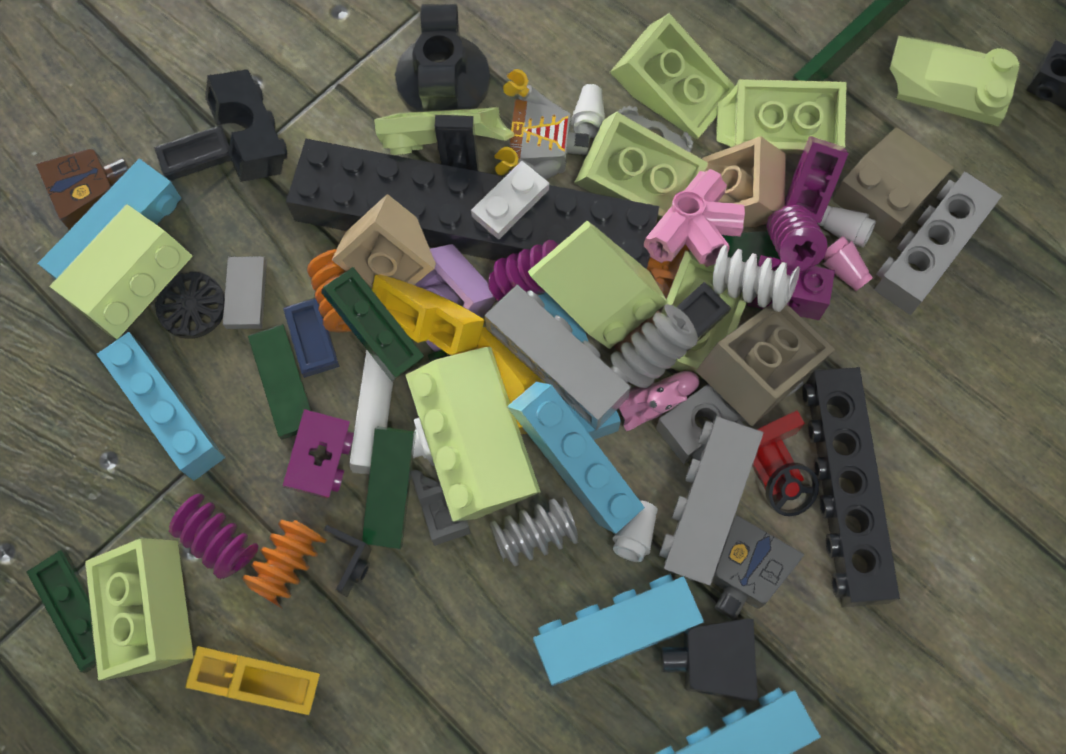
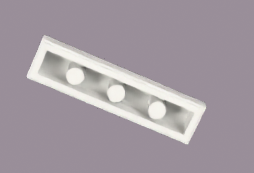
[349,350,393,474]

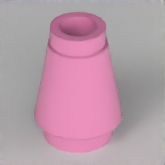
[823,236,873,292]

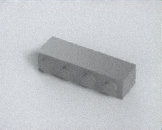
[484,284,631,431]
[659,416,764,585]

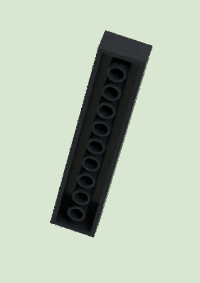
[286,139,659,269]

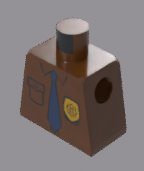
[36,149,130,230]

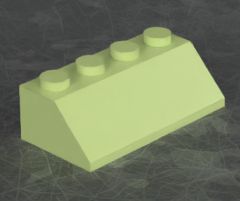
[406,347,541,522]

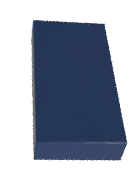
[283,298,340,378]

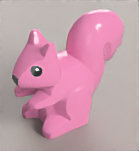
[619,371,699,431]

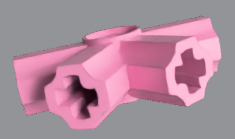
[644,169,745,267]

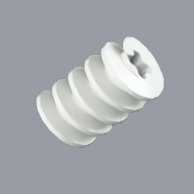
[713,245,800,312]

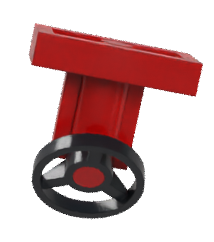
[752,410,819,516]

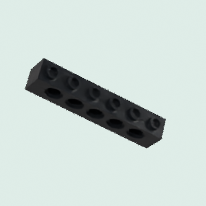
[802,367,900,607]

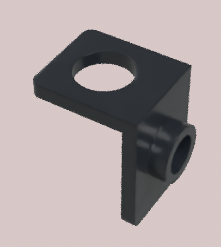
[324,525,372,597]

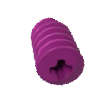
[767,205,828,272]
[488,240,559,302]
[169,493,259,579]

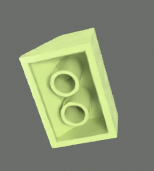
[49,204,193,339]
[85,538,194,681]

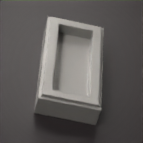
[223,256,267,329]

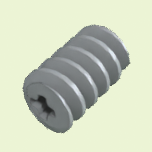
[611,304,698,388]
[490,497,578,566]

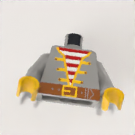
[494,69,590,180]

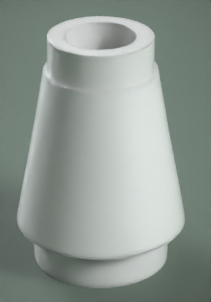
[571,84,605,138]
[818,205,876,247]
[613,500,658,562]

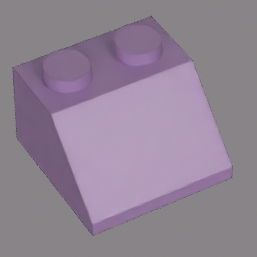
[415,244,496,352]

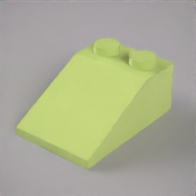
[610,13,735,139]
[574,112,708,221]
[528,221,668,349]

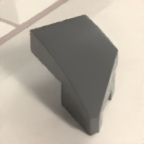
[411,470,471,546]

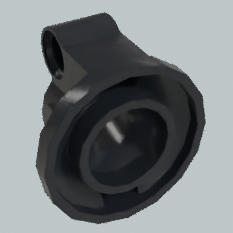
[395,4,491,112]

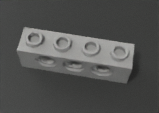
[874,172,1002,315]
[656,381,804,464]

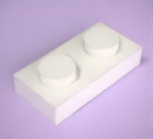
[471,161,549,239]

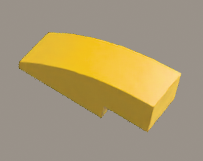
[372,274,485,356]
[185,646,320,715]

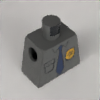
[712,515,804,620]

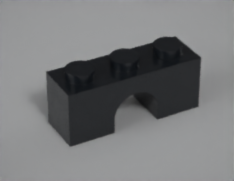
[205,69,288,182]

